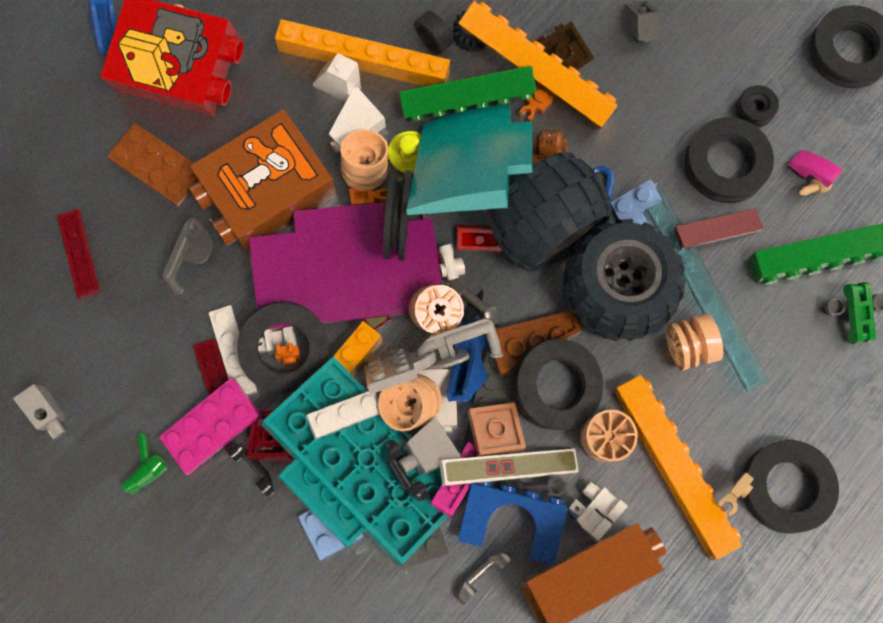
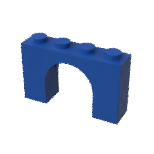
[458,482,568,565]

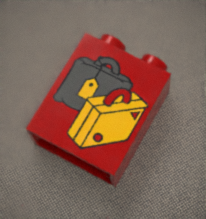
[100,0,244,117]

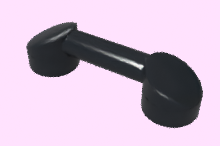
[384,439,430,502]
[225,444,275,498]

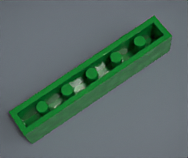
[399,65,537,121]
[748,223,883,285]

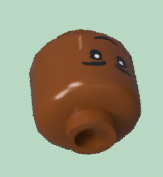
[534,130,568,157]

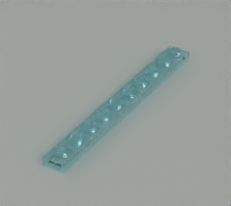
[646,182,769,393]

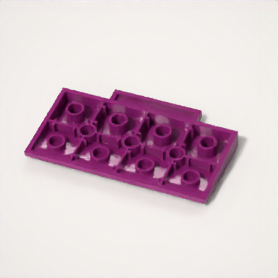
[249,202,442,330]

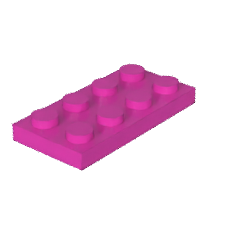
[159,377,262,475]

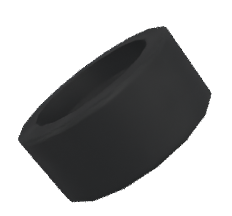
[414,11,453,55]

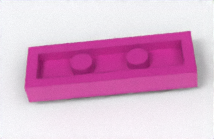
[430,442,478,518]

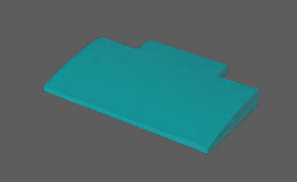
[407,104,533,215]
[261,356,469,566]

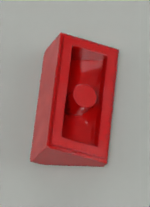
[457,224,502,251]

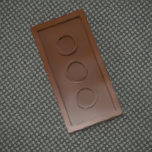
[107,123,198,207]

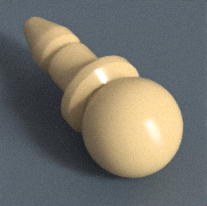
[798,179,833,195]

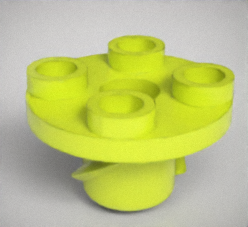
[388,131,421,175]

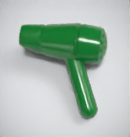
[121,433,168,495]

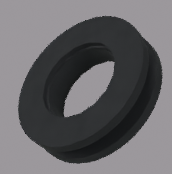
[809,5,883,89]
[685,117,774,203]
[383,169,412,261]
[237,301,329,393]
[511,339,603,430]
[742,440,839,534]

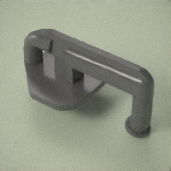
[162,216,214,295]

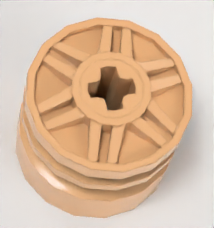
[340,129,388,190]
[409,285,464,334]
[666,313,723,371]
[378,375,442,431]

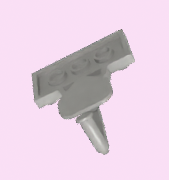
[364,318,503,395]

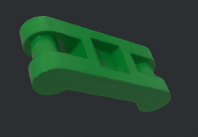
[843,282,876,344]

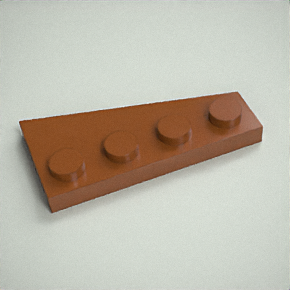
[486,310,582,377]

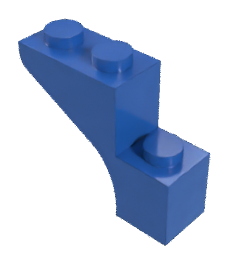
[88,0,117,54]
[446,318,488,403]

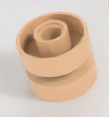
[580,410,638,462]

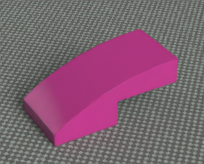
[788,150,843,188]

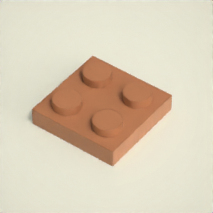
[468,402,526,457]

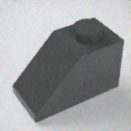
[626,1,660,42]

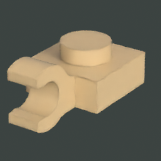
[717,473,754,516]

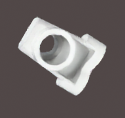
[437,244,465,282]

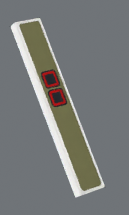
[439,449,579,486]

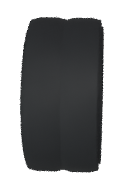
[736,85,779,128]

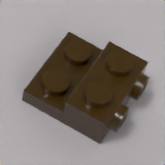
[536,21,595,70]

